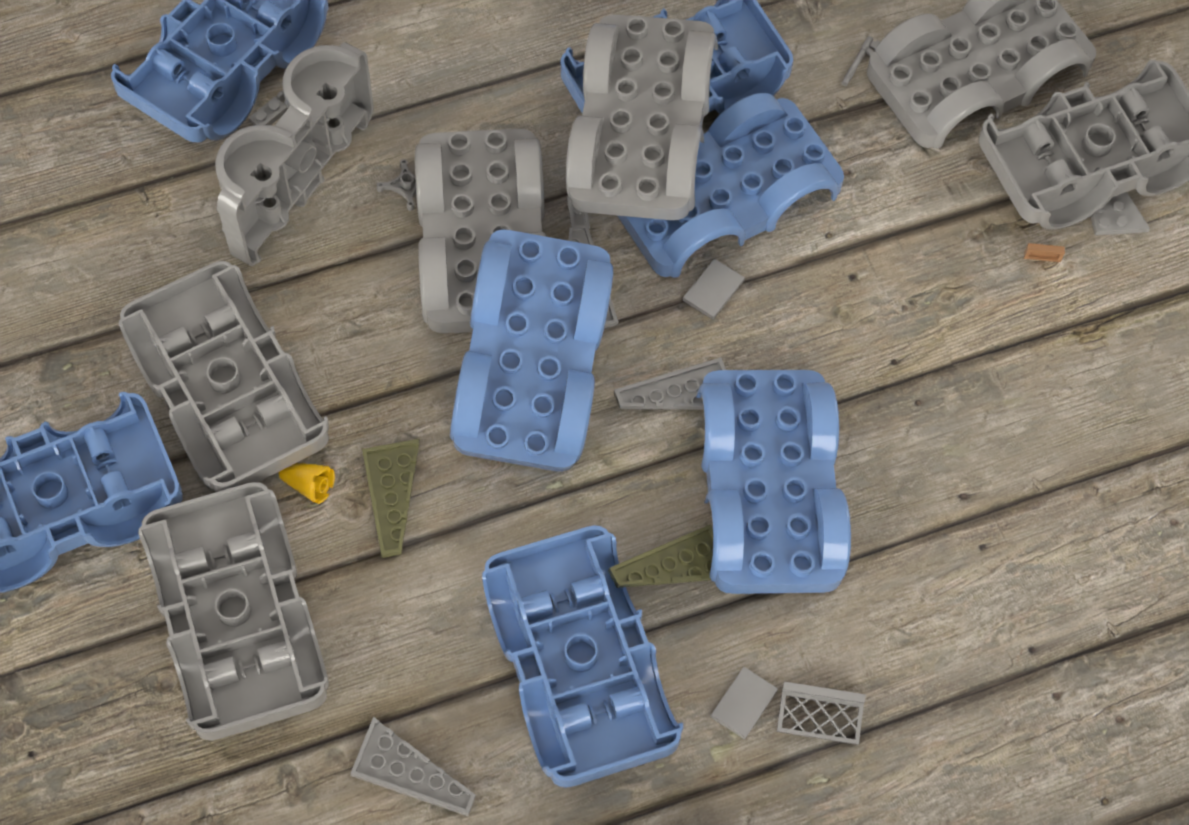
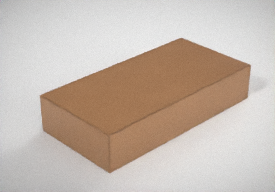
[1024,243,1065,262]

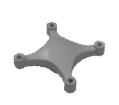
[377,159,416,211]

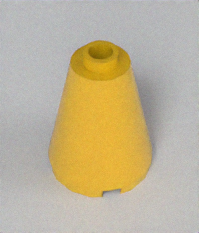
[278,463,335,504]

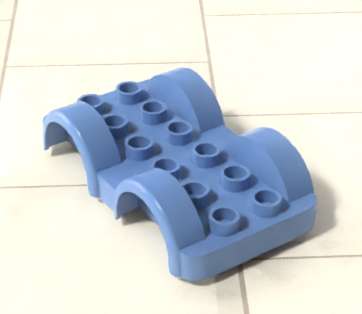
[111,0,329,143]
[561,0,793,114]
[617,93,844,278]
[450,230,613,472]
[696,370,851,594]
[0,392,183,593]
[482,525,683,788]

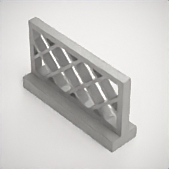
[777,681,866,745]

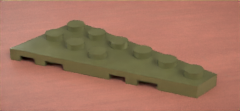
[362,439,420,558]
[608,524,713,588]

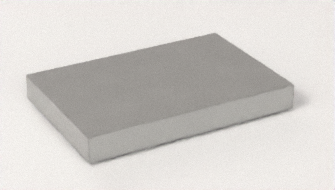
[683,259,745,320]
[711,667,778,739]

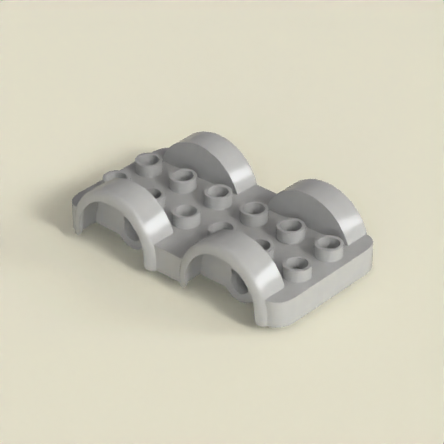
[867,0,1096,149]
[566,15,718,220]
[215,42,374,266]
[979,60,1189,230]
[415,129,547,333]
[119,261,329,492]
[138,482,329,740]

